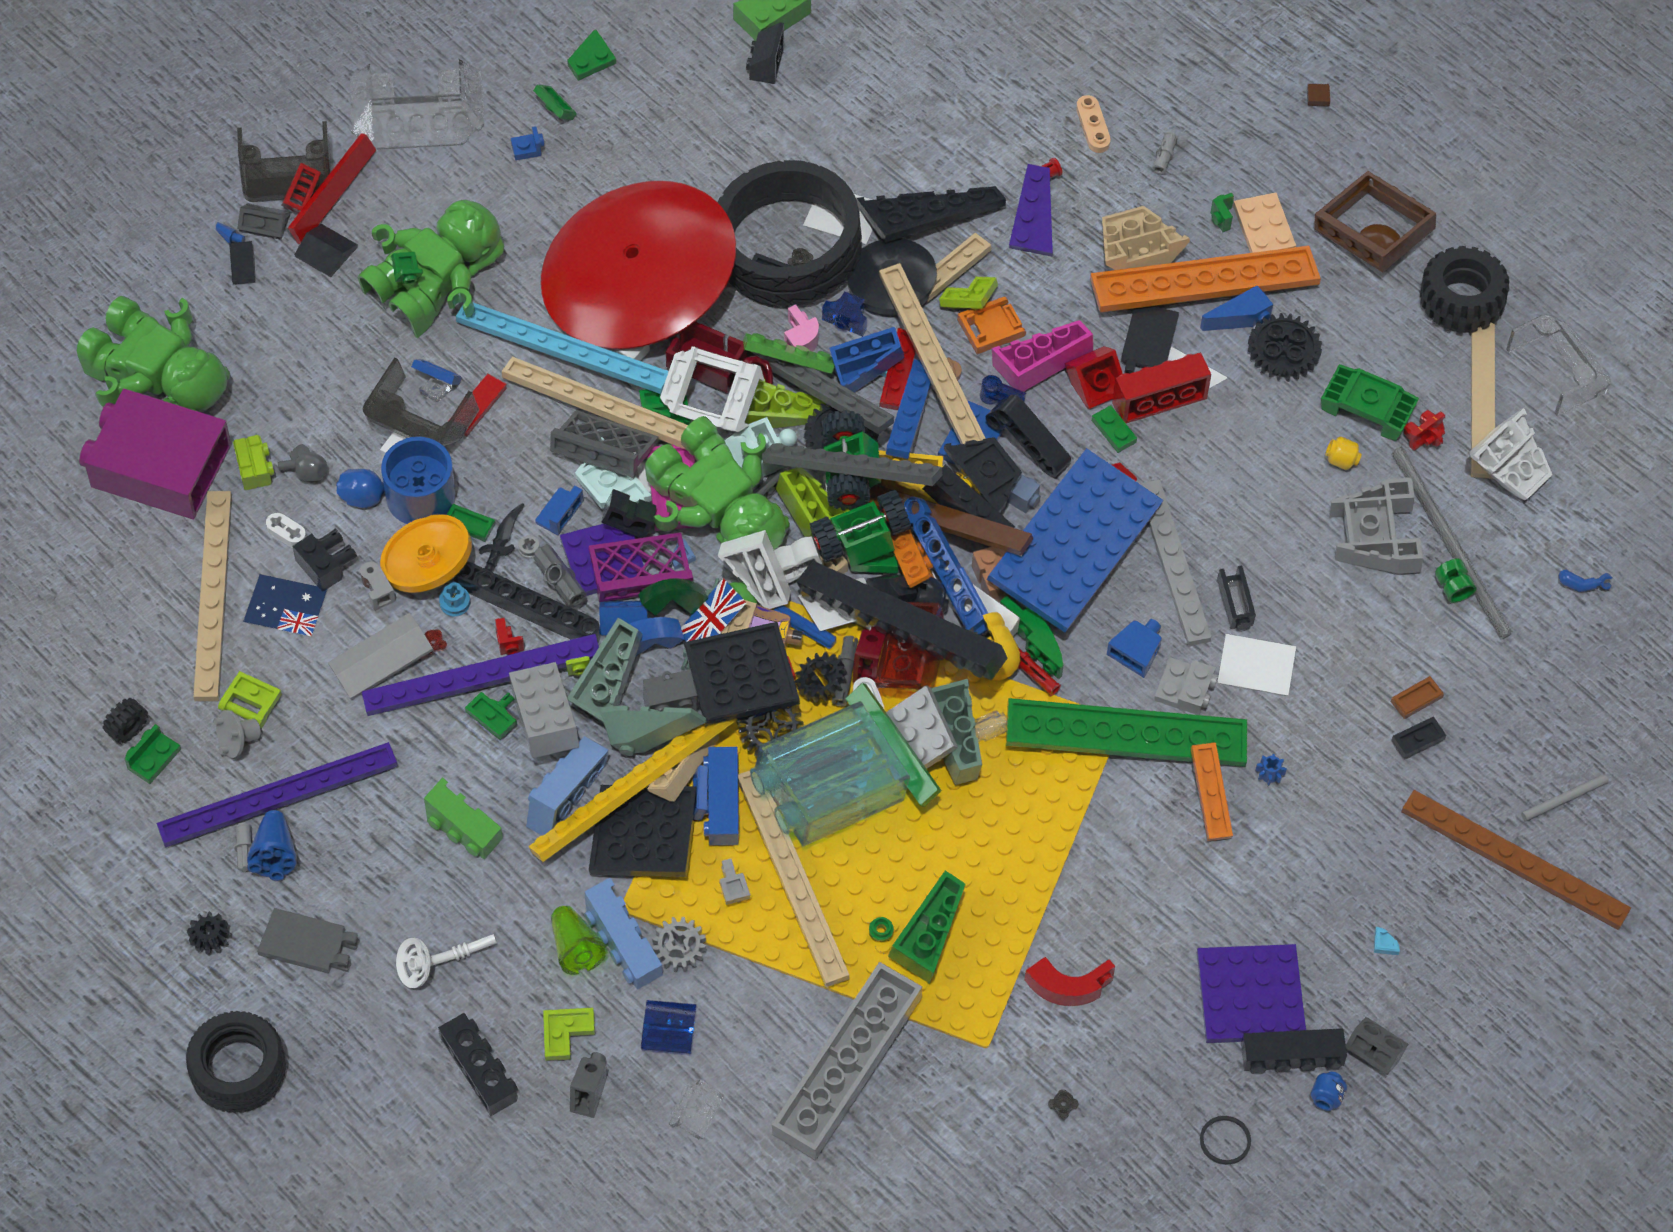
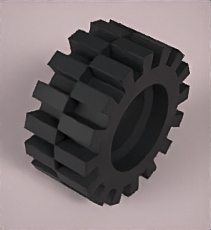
[102,698,149,744]

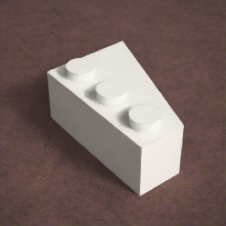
[718,530,791,609]

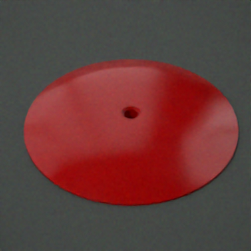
[541,181,736,349]

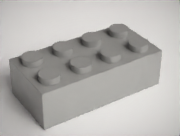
[509,662,579,758]

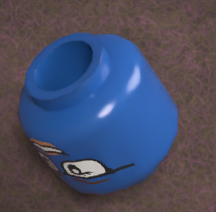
[1310,1071,1347,1111]

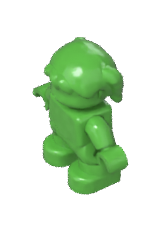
[357,200,505,339]
[76,296,230,412]
[645,416,790,550]

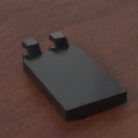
[1121,306,1179,374]

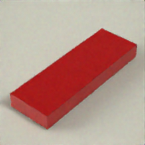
[448,374,507,437]

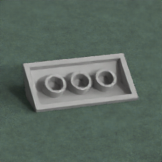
[328,613,433,700]

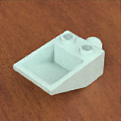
[725,417,797,477]

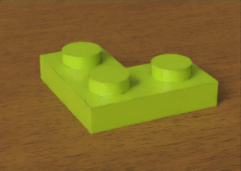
[939,276,998,310]
[543,1008,595,1061]

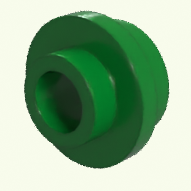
[869,917,894,941]

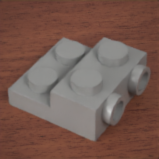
[1154,657,1218,715]

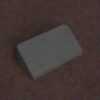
[753,468,787,499]

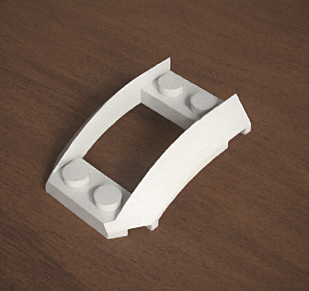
[660,347,765,432]

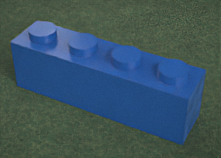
[703,747,738,845]

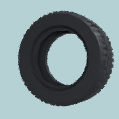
[186,1011,286,1113]

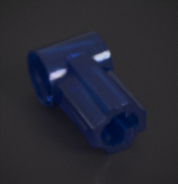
[979,375,1027,404]

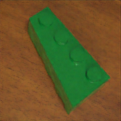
[888,870,966,984]

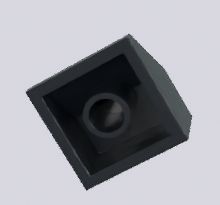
[746,22,784,84]

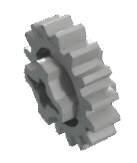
[652,917,706,971]

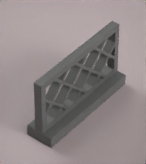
[550,410,659,478]

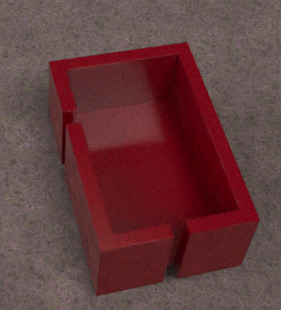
[666,322,748,393]

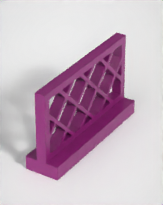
[588,532,693,602]

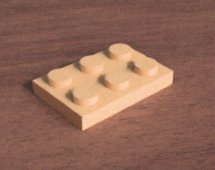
[1233,193,1296,253]

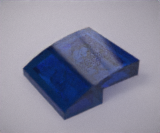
[641,1000,697,1054]

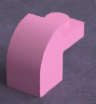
[784,305,819,352]

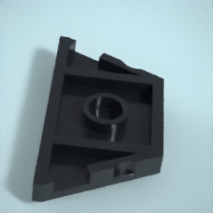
[944,437,1022,513]

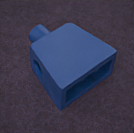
[1106,619,1162,678]

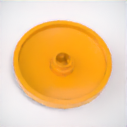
[380,515,472,593]

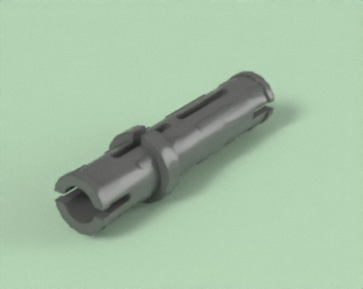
[832,636,858,706]

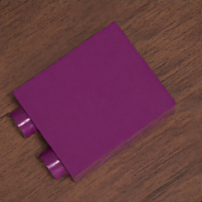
[79,388,232,520]

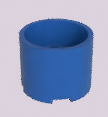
[381,437,455,524]

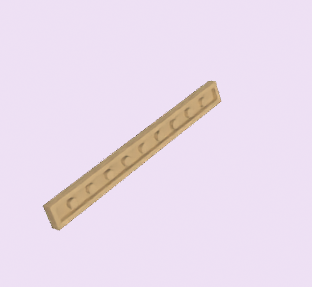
[879,263,985,444]
[502,356,688,450]
[193,491,232,701]
[738,767,849,987]

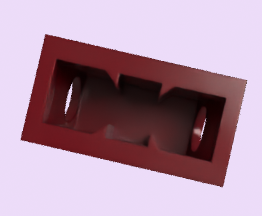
[852,626,886,683]

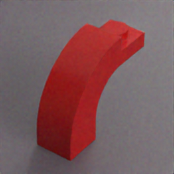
[1024,957,1115,1006]

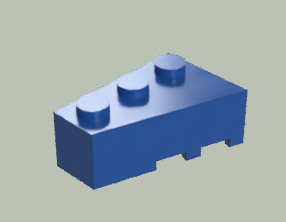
[829,327,905,392]

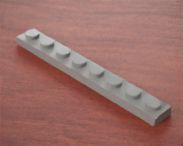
[1139,480,1212,646]

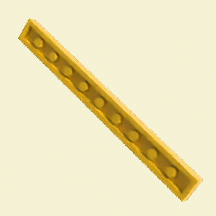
[528,719,737,862]

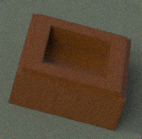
[1307,84,1331,106]

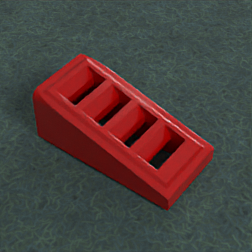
[281,163,321,214]

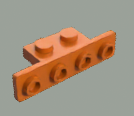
[890,530,934,588]

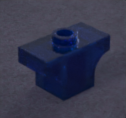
[822,291,867,337]

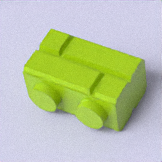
[233,435,274,490]

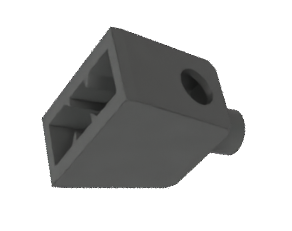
[570,1052,606,1118]

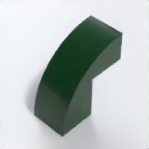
[638,578,708,615]

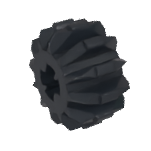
[187,911,230,955]

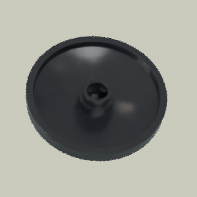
[847,238,937,315]

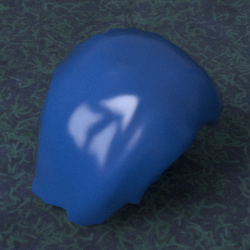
[336,469,384,508]

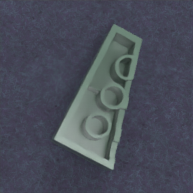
[567,618,643,723]

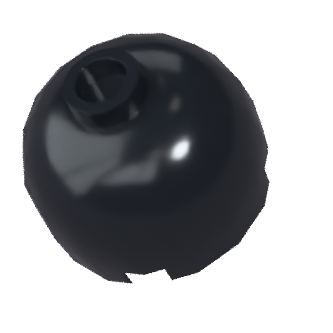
[912,577,949,616]

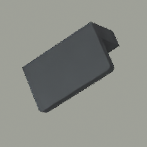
[237,203,290,237]

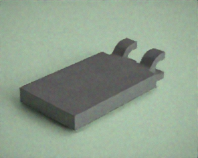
[257,908,360,974]

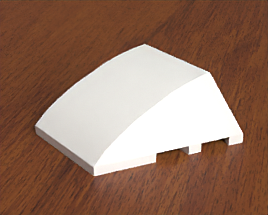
[1469,408,1552,500]

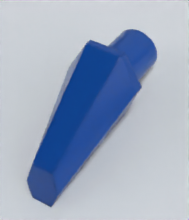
[216,222,245,243]

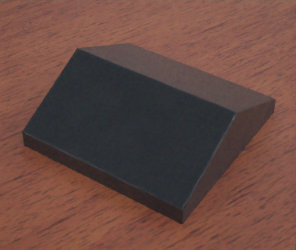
[294,224,358,277]

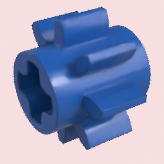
[1256,754,1287,785]

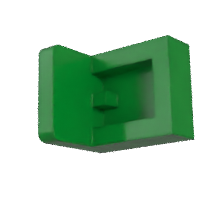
[1210,193,1234,233]
[391,252,423,284]

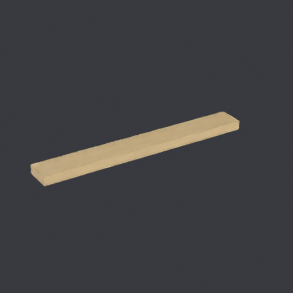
[1471,322,1495,479]

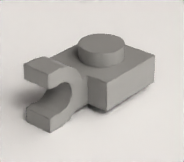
[719,859,750,905]

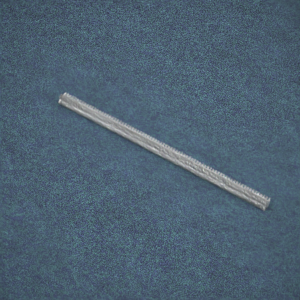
[1391,446,1513,639]

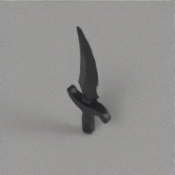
[479,503,524,572]

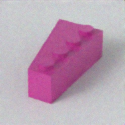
[992,320,1093,394]

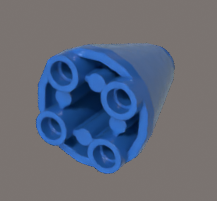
[247,810,297,881]

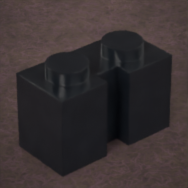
[601,489,656,538]

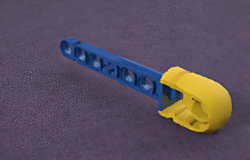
[904,497,1020,681]

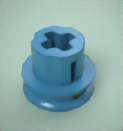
[439,582,470,617]

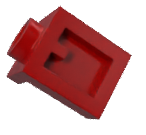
[495,618,524,655]

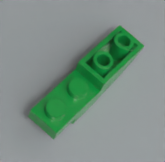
[1000,596,1064,679]

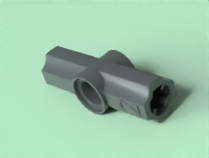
[534,544,587,608]

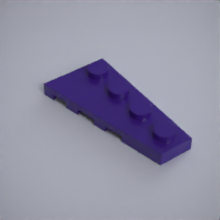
[1009,164,1053,257]

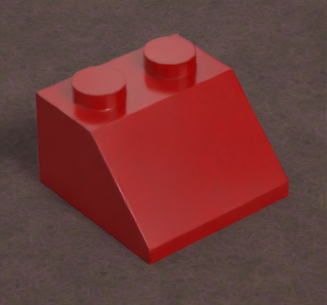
[1064,346,1123,409]

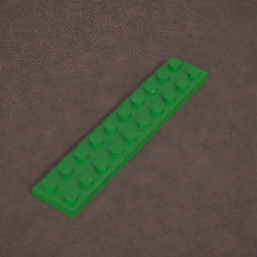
[1006,698,1247,767]

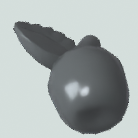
[278,444,327,481]

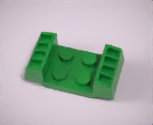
[1321,364,1419,441]

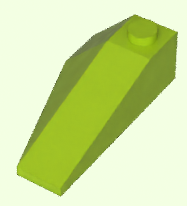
[744,379,826,428]

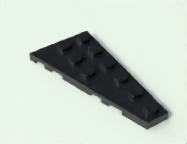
[856,186,1006,243]

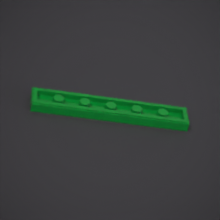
[845,683,942,807]

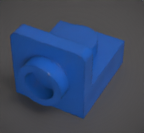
[511,126,544,161]

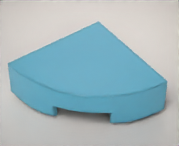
[1374,927,1400,955]

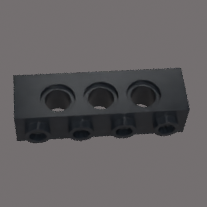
[438,1013,518,1116]

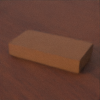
[1390,676,1444,719]

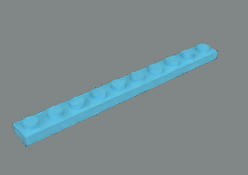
[456,303,669,394]

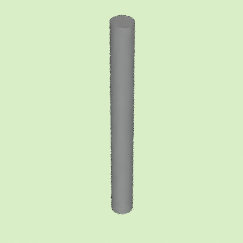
[1521,774,1609,821]

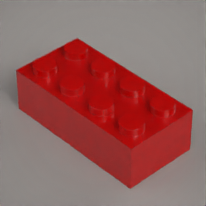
[1112,352,1212,424]

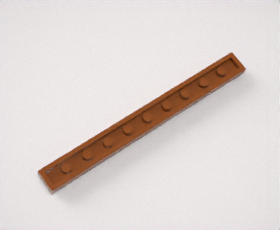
[1401,790,1631,930]

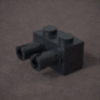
[292,528,357,592]

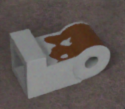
[360,561,396,611]

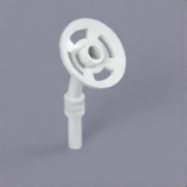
[396,934,497,988]

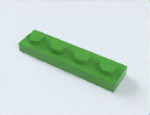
[743,333,835,374]

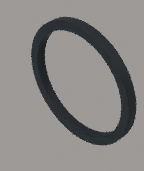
[1200,1116,1251,1165]

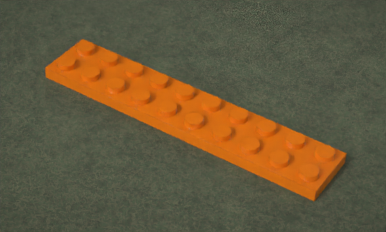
[1090,246,1321,312]

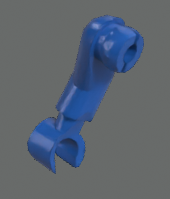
[1559,569,1613,592]

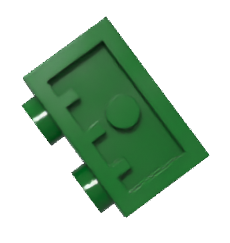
[125,724,181,784]

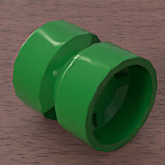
[1435,558,1477,603]

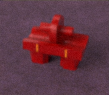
[1404,410,1445,451]

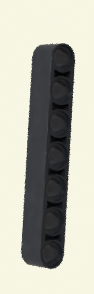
[454,561,600,643]

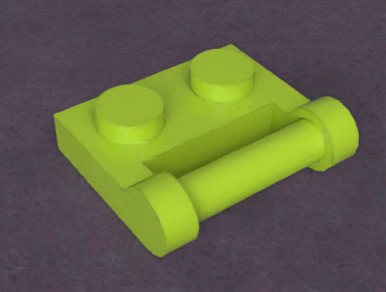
[218,671,282,728]

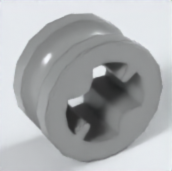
[518,535,540,559]

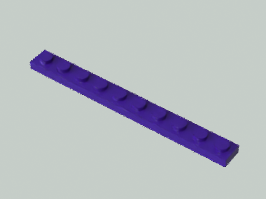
[362,634,599,716]
[156,742,398,848]

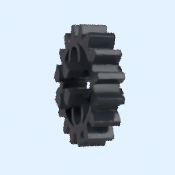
[795,652,847,703]

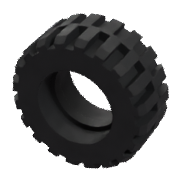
[1420,246,1510,333]

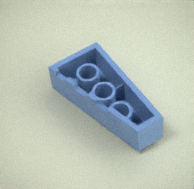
[526,736,609,835]
[584,878,663,990]

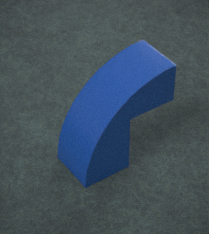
[630,617,685,657]

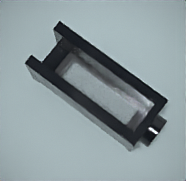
[1217,565,1256,630]

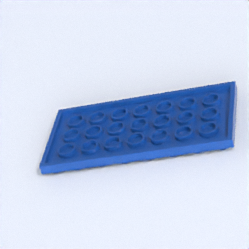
[987,448,1164,633]

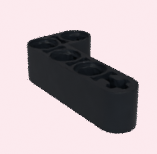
[985,395,1071,477]

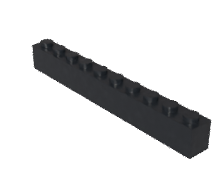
[796,560,1008,681]

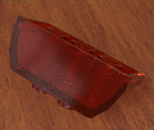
[875,602,944,693]

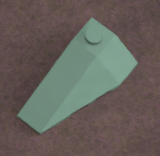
[601,706,706,756]

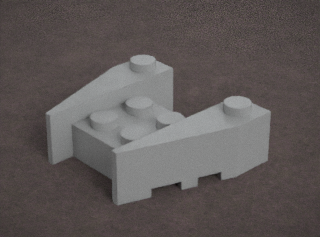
[1329,477,1423,574]

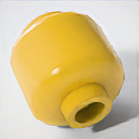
[1325,436,1362,470]

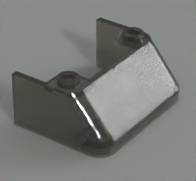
[237,121,331,202]
[363,357,479,446]

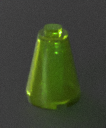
[551,906,606,975]

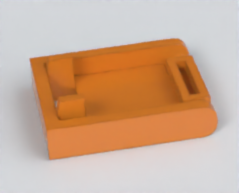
[957,297,1026,354]

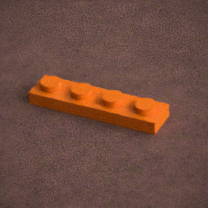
[1191,743,1233,841]

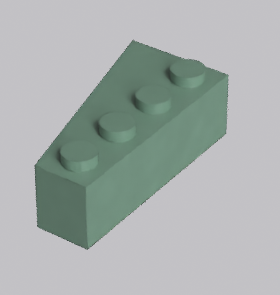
[931,679,982,785]

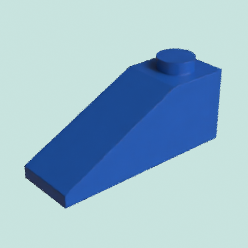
[1200,285,1273,331]

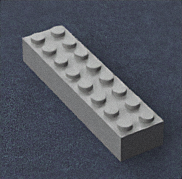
[772,962,922,1160]

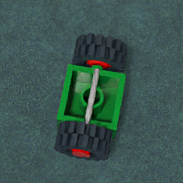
[822,410,881,510]
[810,490,911,567]

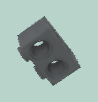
[1346,1017,1409,1075]

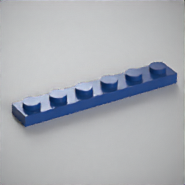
[886,359,931,459]

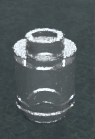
[975,710,1007,742]

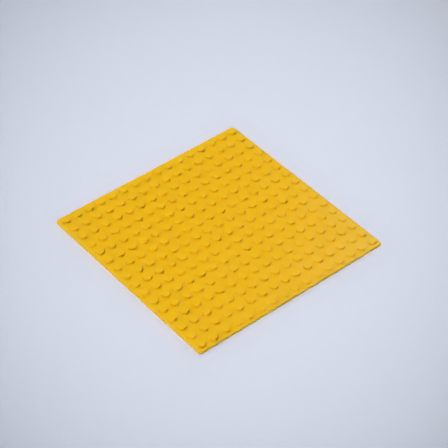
[623,601,1110,1048]

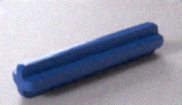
[774,605,836,649]

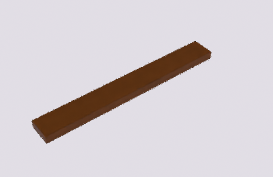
[866,485,1033,556]

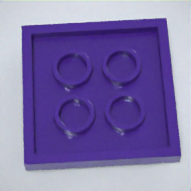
[560,524,646,596]

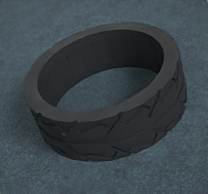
[718,160,862,306]

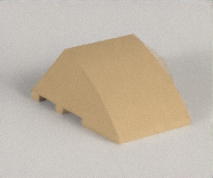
[1102,206,1190,270]

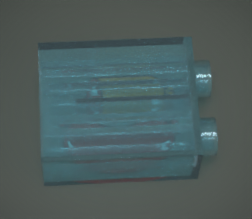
[750,701,910,846]

